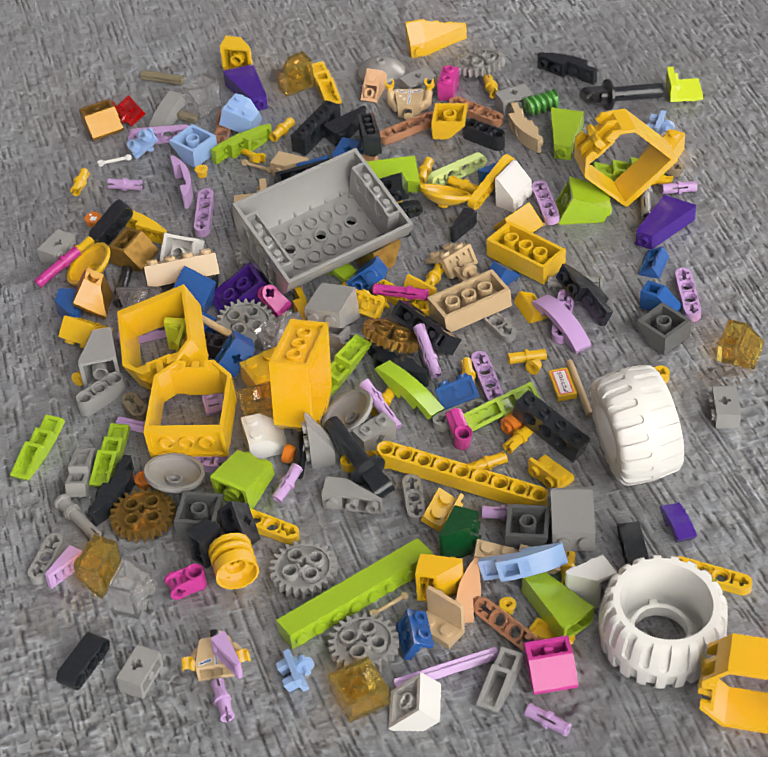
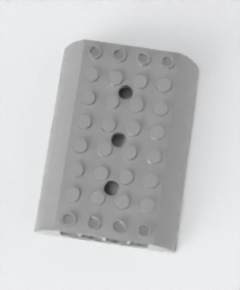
[232,148,413,295]

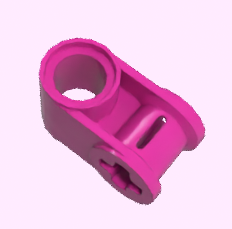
[257,285,292,319]
[164,563,207,600]

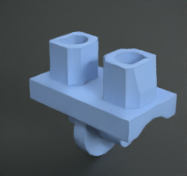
[647,110,675,135]
[127,127,158,159]
[276,648,315,692]

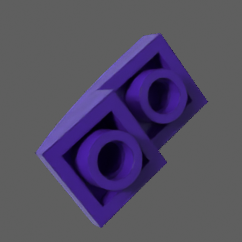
[659,503,697,543]

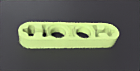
[427,152,487,185]

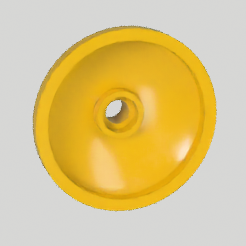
[419,184,471,208]
[67,242,110,286]

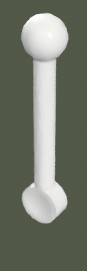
[97,154,132,167]

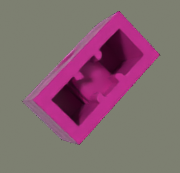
[437,66,459,101]

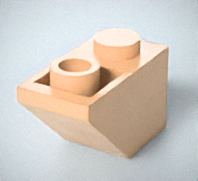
[361,68,387,103]

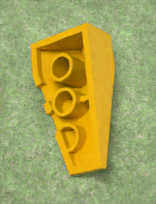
[405,19,467,58]

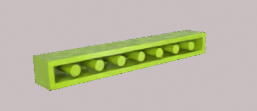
[276,538,433,649]

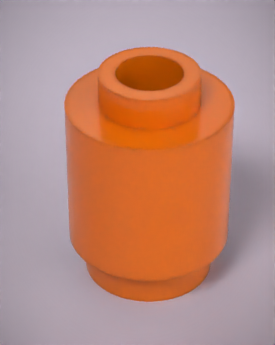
[500,412,524,435]

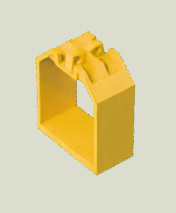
[574,109,678,207]
[117,284,208,390]
[269,319,332,431]
[143,360,237,457]
[698,633,768,734]

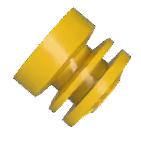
[208,533,259,589]

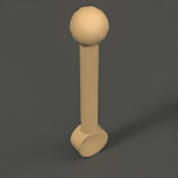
[241,159,271,173]
[369,592,409,618]

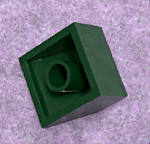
[439,505,481,558]

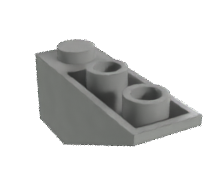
[301,413,336,469]
[321,476,383,514]

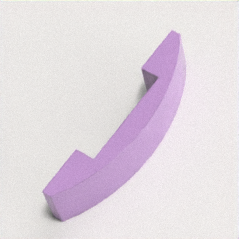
[170,156,193,209]
[532,294,591,354]

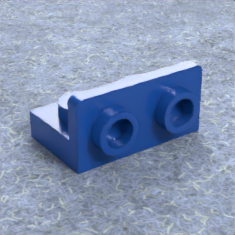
[435,373,480,411]
[396,609,434,661]

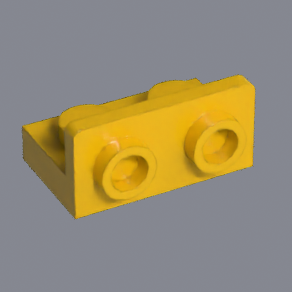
[356,289,390,319]
[528,455,574,489]
[420,488,464,533]

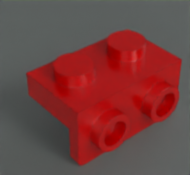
[111,95,146,127]

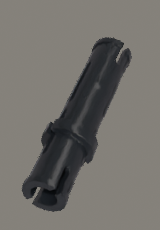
[113,265,133,308]

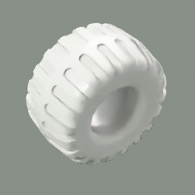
[590,365,684,486]
[598,555,728,689]

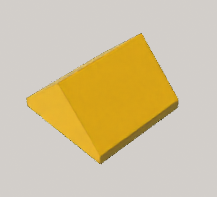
[493,203,543,233]

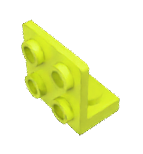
[666,67,703,102]
[164,317,187,352]

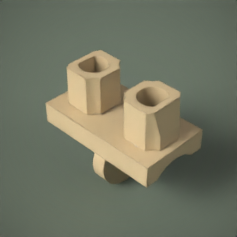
[454,262,479,283]

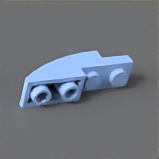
[478,542,568,582]

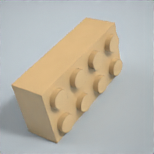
[143,248,220,288]
[427,269,512,332]

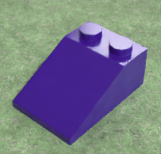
[213,262,270,314]

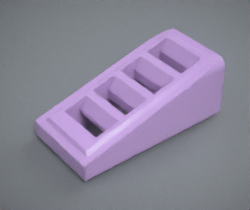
[201,393,223,416]
[45,545,85,589]
[210,631,243,679]

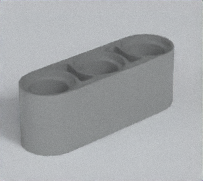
[76,371,126,416]

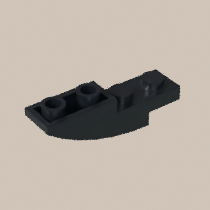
[537,52,597,85]
[556,263,613,326]
[368,339,429,387]
[88,454,135,526]

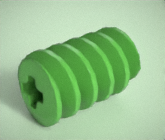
[522,89,559,117]

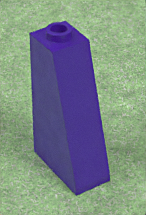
[223,64,268,111]
[635,195,696,249]

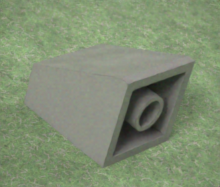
[304,283,360,328]
[78,327,120,389]
[550,487,595,551]

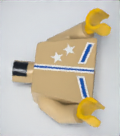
[385,78,435,120]
[181,629,251,681]

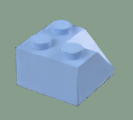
[219,93,262,133]
[169,124,217,168]

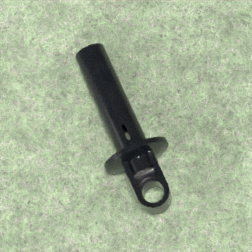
[579,79,664,110]
[323,416,395,498]

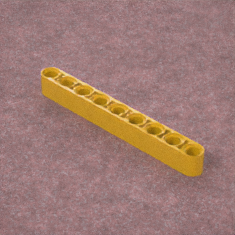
[377,441,549,506]

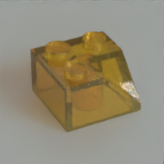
[277,51,315,97]
[73,535,123,599]
[328,656,390,723]

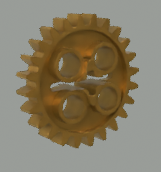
[361,318,420,354]
[109,487,177,543]

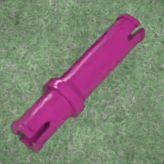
[34,246,82,288]
[373,283,429,301]

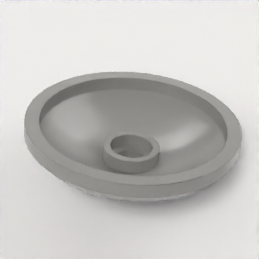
[358,56,405,85]
[322,389,373,433]
[144,453,205,494]

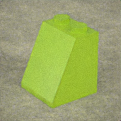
[555,176,612,225]
[210,450,275,509]

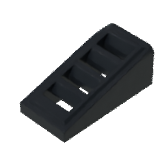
[450,207,477,243]

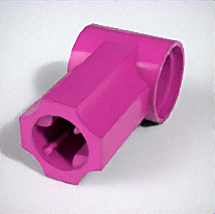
[445,408,473,450]

